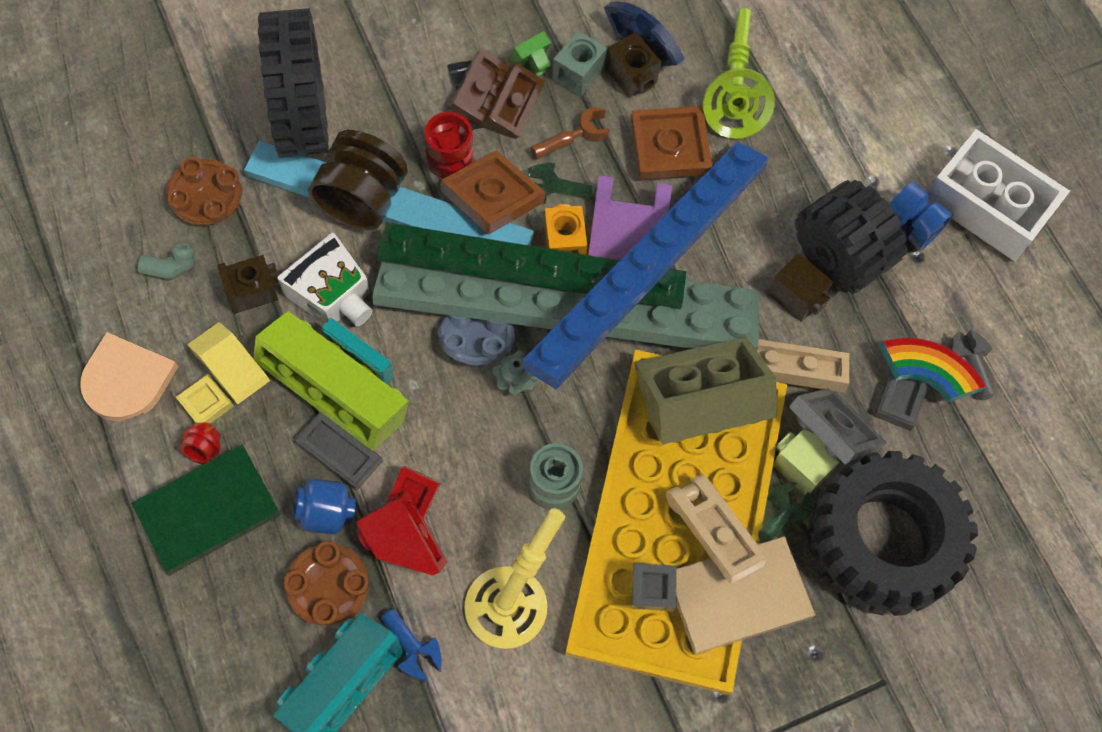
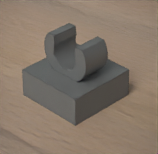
[631,563,677,612]

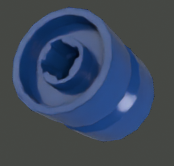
[889,181,953,251]

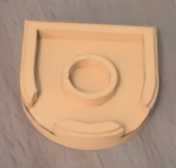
[80,332,178,422]

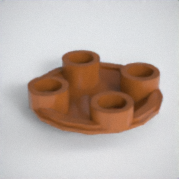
[166,157,242,226]
[284,541,369,626]

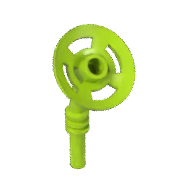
[703,8,775,139]

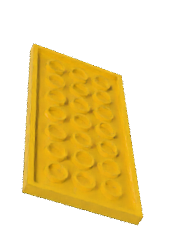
[565,349,787,696]

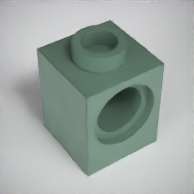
[552,31,607,97]

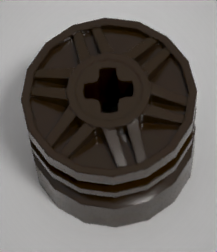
[308,130,408,230]

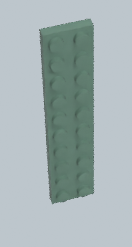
[373,260,759,350]

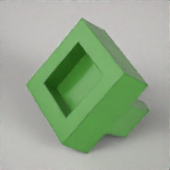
[508,31,551,77]

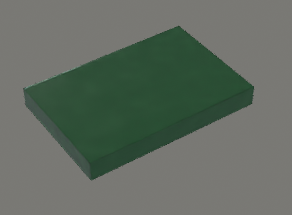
[131,444,281,576]

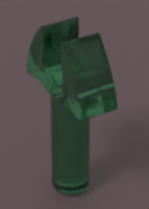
[528,163,595,204]
[758,482,811,543]

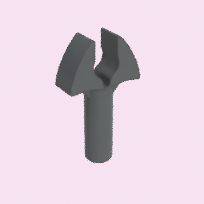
[949,329,994,400]

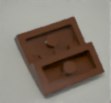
[448,48,545,139]

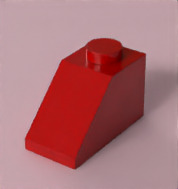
[356,491,448,576]

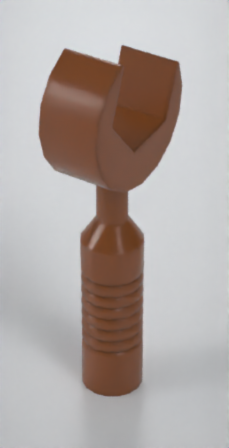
[530,107,610,160]

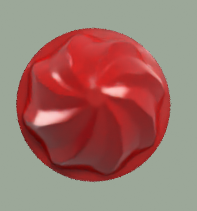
[180,422,221,464]

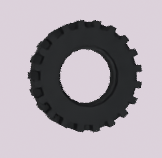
[258,8,329,158]

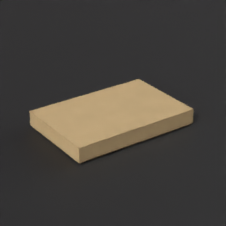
[676,537,815,655]

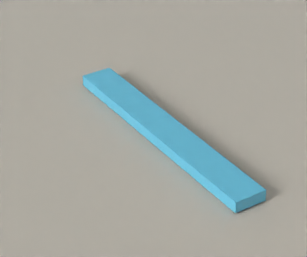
[244,141,534,246]

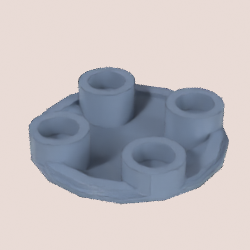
[438,315,515,365]

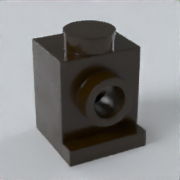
[217,255,279,314]

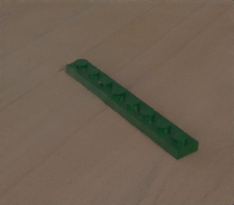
[378,222,687,309]

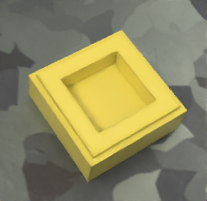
[176,374,234,424]

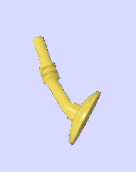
[464,508,565,649]

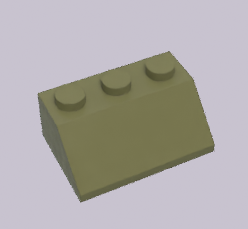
[635,336,777,445]

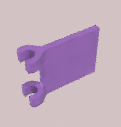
[588,176,672,260]

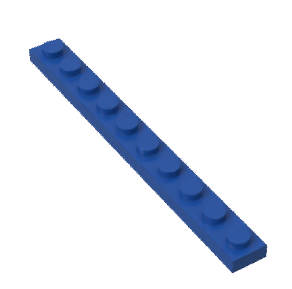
[523,141,768,390]

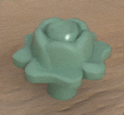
[493,351,539,396]

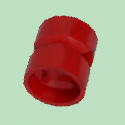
[424,112,473,179]

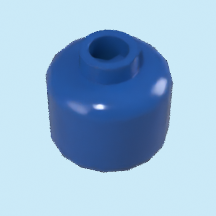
[293,479,355,535]

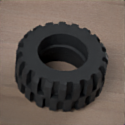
[808,451,978,616]

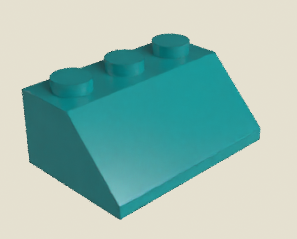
[273,613,403,732]

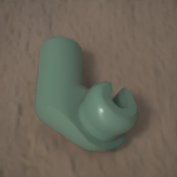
[138,243,196,280]

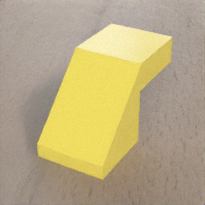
[187,322,270,404]

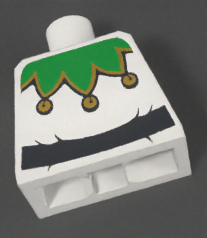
[277,232,373,326]

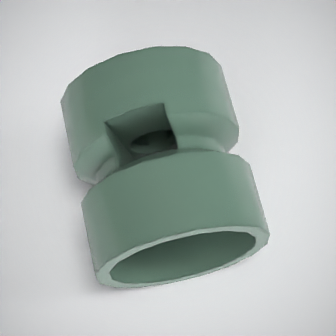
[529,443,583,510]

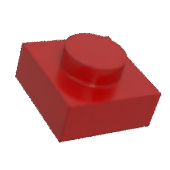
[386,466,441,519]

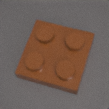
[630,106,713,180]
[440,150,546,234]

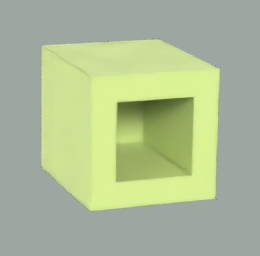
[773,429,840,498]

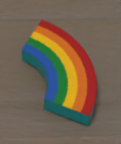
[880,338,986,403]

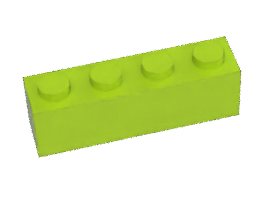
[253,311,409,451]

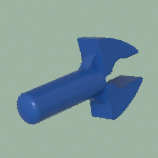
[381,609,442,682]

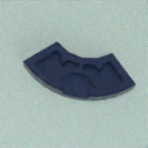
[604,1,685,67]

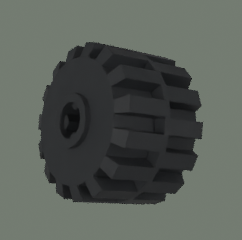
[795,180,907,294]

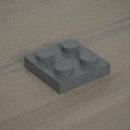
[789,389,887,465]

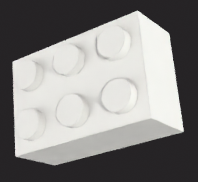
[928,129,1070,262]

